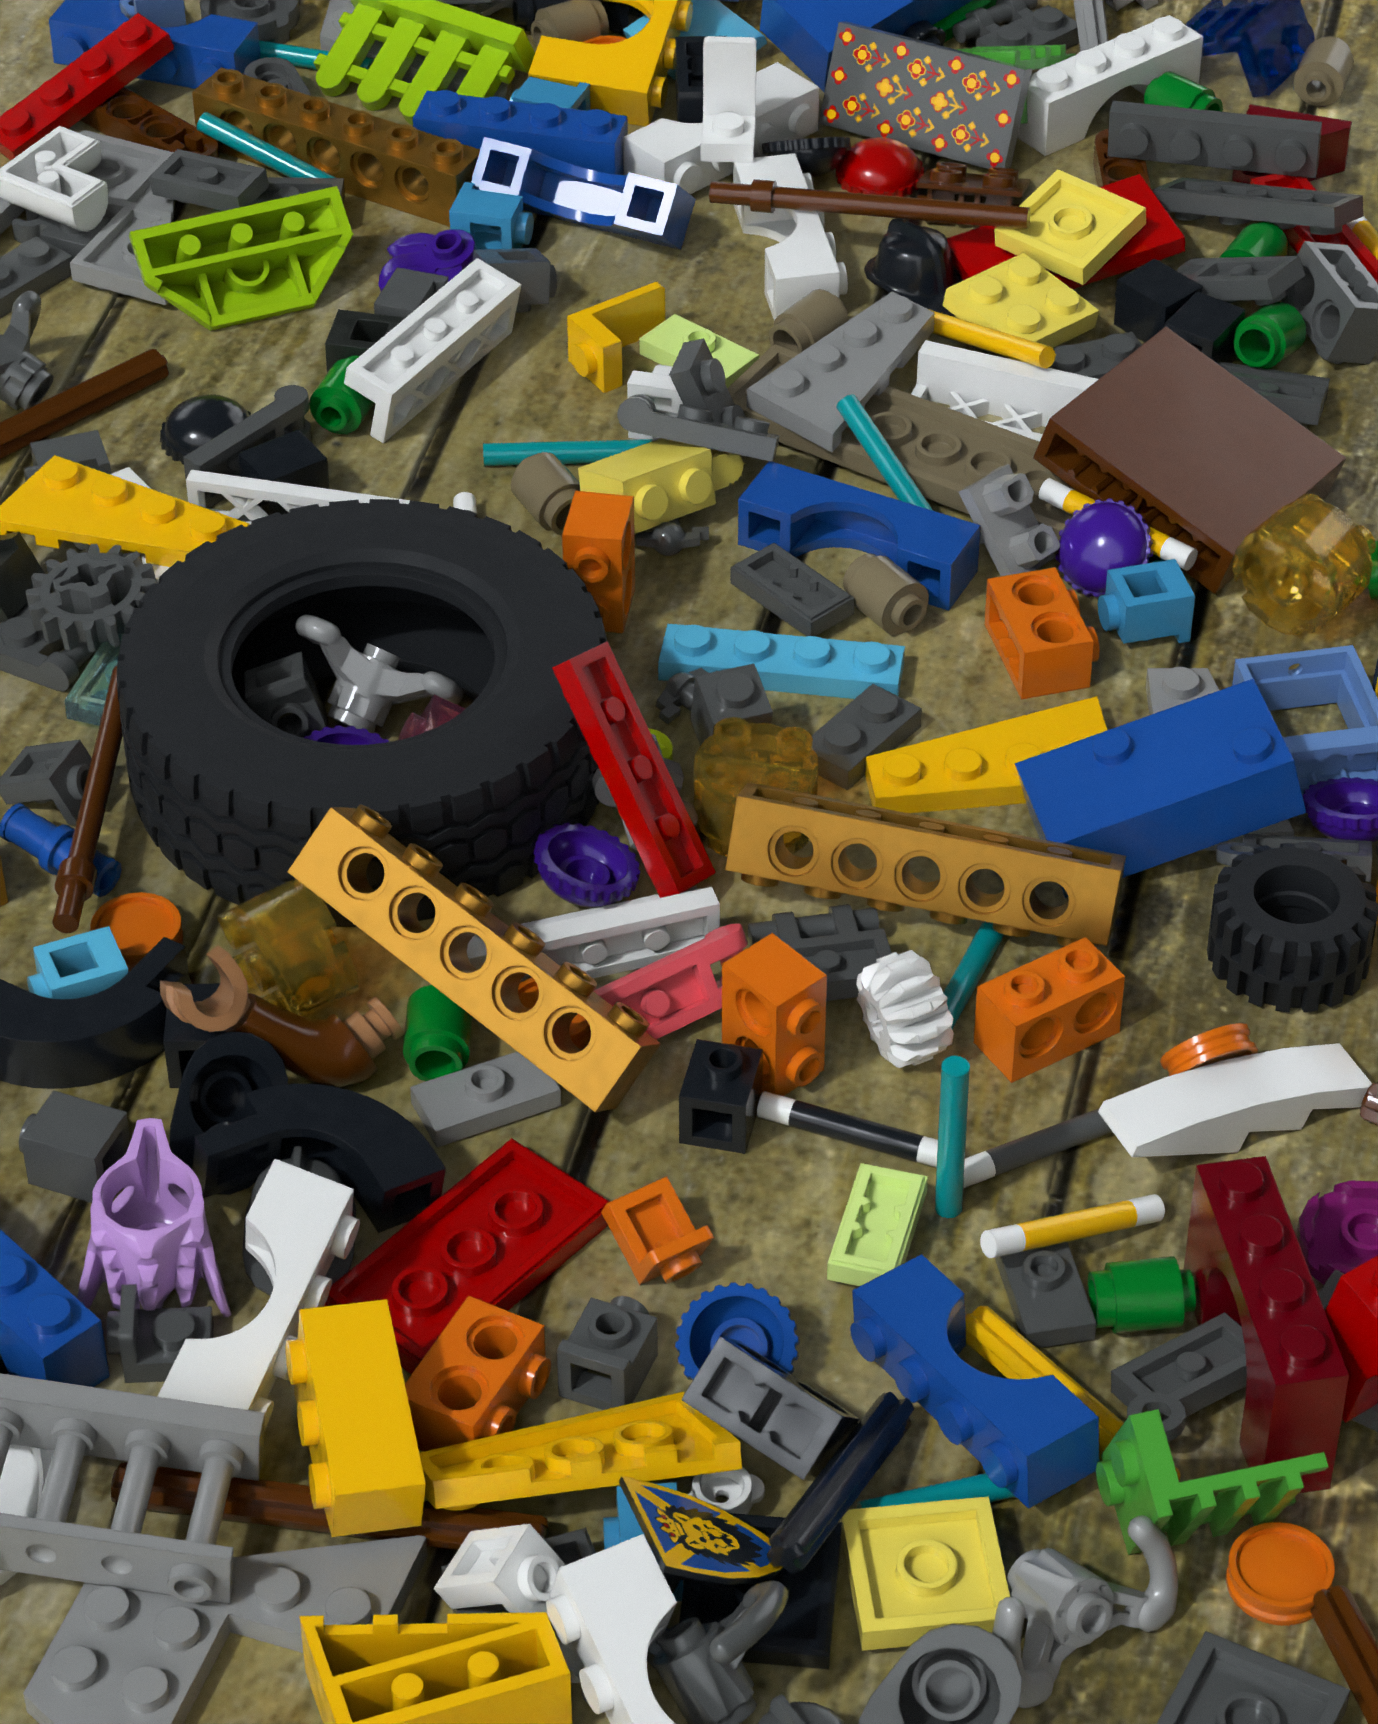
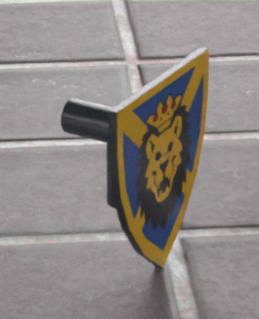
[619,1476,785,1593]

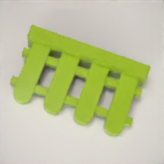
[313,0,535,125]

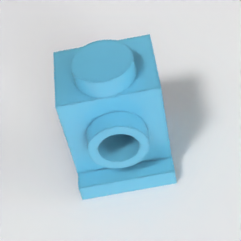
[27,926,129,999]

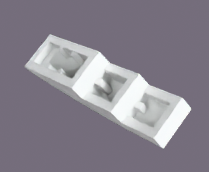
[1098,1043,1372,1157]

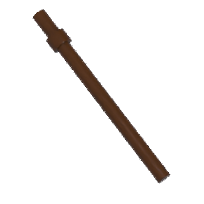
[709,179,1030,229]
[53,666,123,933]

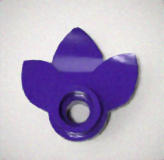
[378,229,477,292]

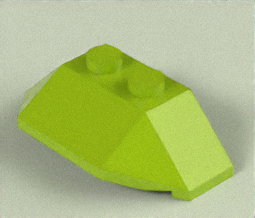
[129,186,353,331]

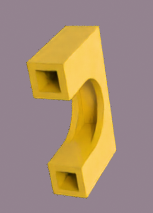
[528,0,693,126]

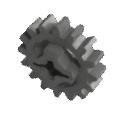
[26,544,157,652]

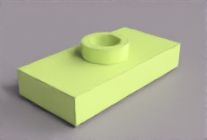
[639,314,759,388]
[827,1163,928,1286]

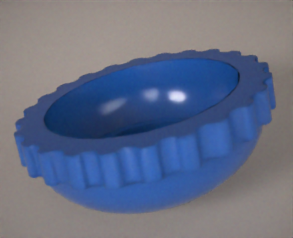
[675,1282,800,1380]

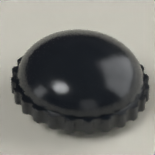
[762,137,851,177]
[160,394,251,465]

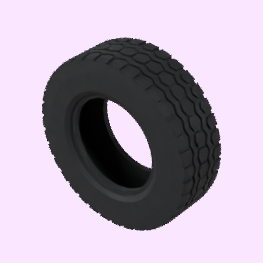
[116,499,607,927]

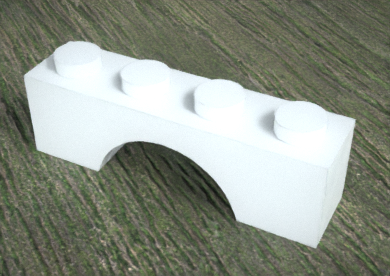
[1017,15,1203,156]
[623,62,819,194]
[733,153,848,321]
[157,1159,360,1430]
[546,1534,677,1724]

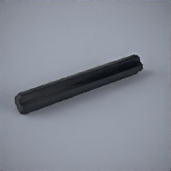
[767,1392,914,1574]

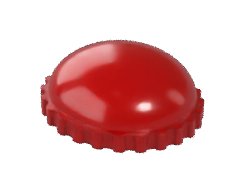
[836,137,924,197]

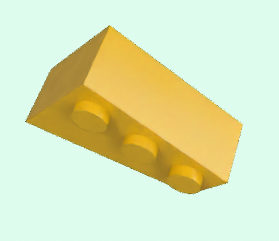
[286,1299,426,1537]
[299,1612,572,1724]

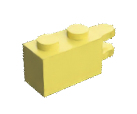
[578,438,745,534]

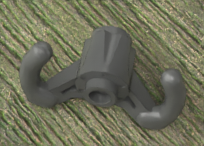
[0,291,54,410]
[581,1581,789,1724]

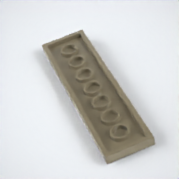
[727,344,1075,540]

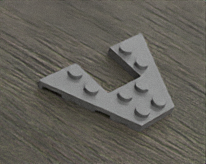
[0,130,175,305]
[23,1535,428,1724]

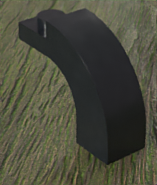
[0,937,191,1089]
[192,1084,446,1233]

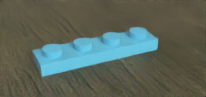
[658,624,905,699]

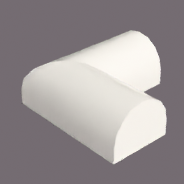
[0,126,108,232]

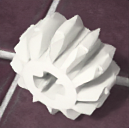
[856,950,954,1068]

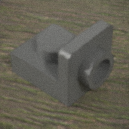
[0,740,91,825]
[107,1284,214,1383]

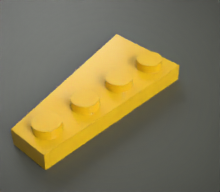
[0,455,250,567]
[865,696,1107,813]
[419,1391,742,1511]

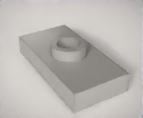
[410,1052,561,1148]

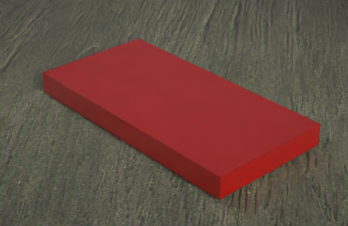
[946,174,1185,289]
[324,1138,610,1374]

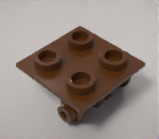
[916,162,1030,227]

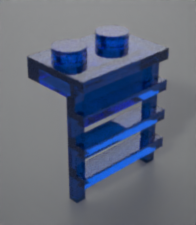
[1185,0,1315,97]

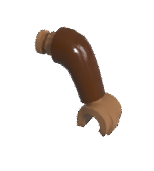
[160,945,405,1087]

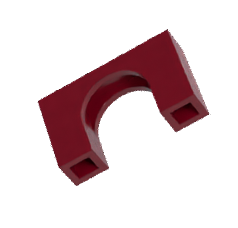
[1184,1156,1349,1494]

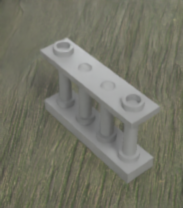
[0,1373,265,1604]

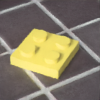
[994,169,1146,285]
[943,253,1099,362]
[840,1496,1010,1651]

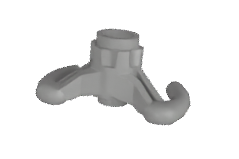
[295,615,464,733]
[992,1515,1178,1708]

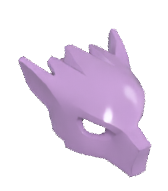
[77,1118,232,1318]

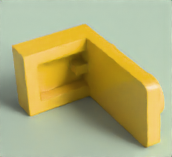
[567,282,665,393]

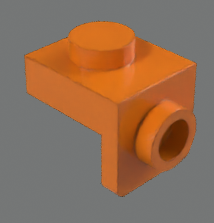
[601,1176,714,1285]

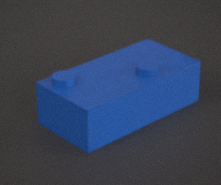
[759,0,972,92]
[1015,678,1306,898]

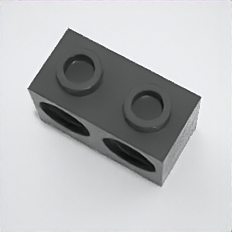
[1281,241,1378,364]

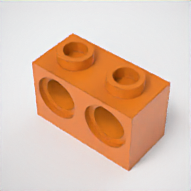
[562,490,635,633]
[984,567,1100,699]
[722,933,827,1096]
[973,937,1125,1083]
[405,1296,551,1452]

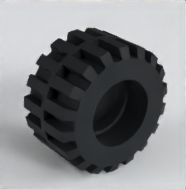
[1207,843,1378,1013]

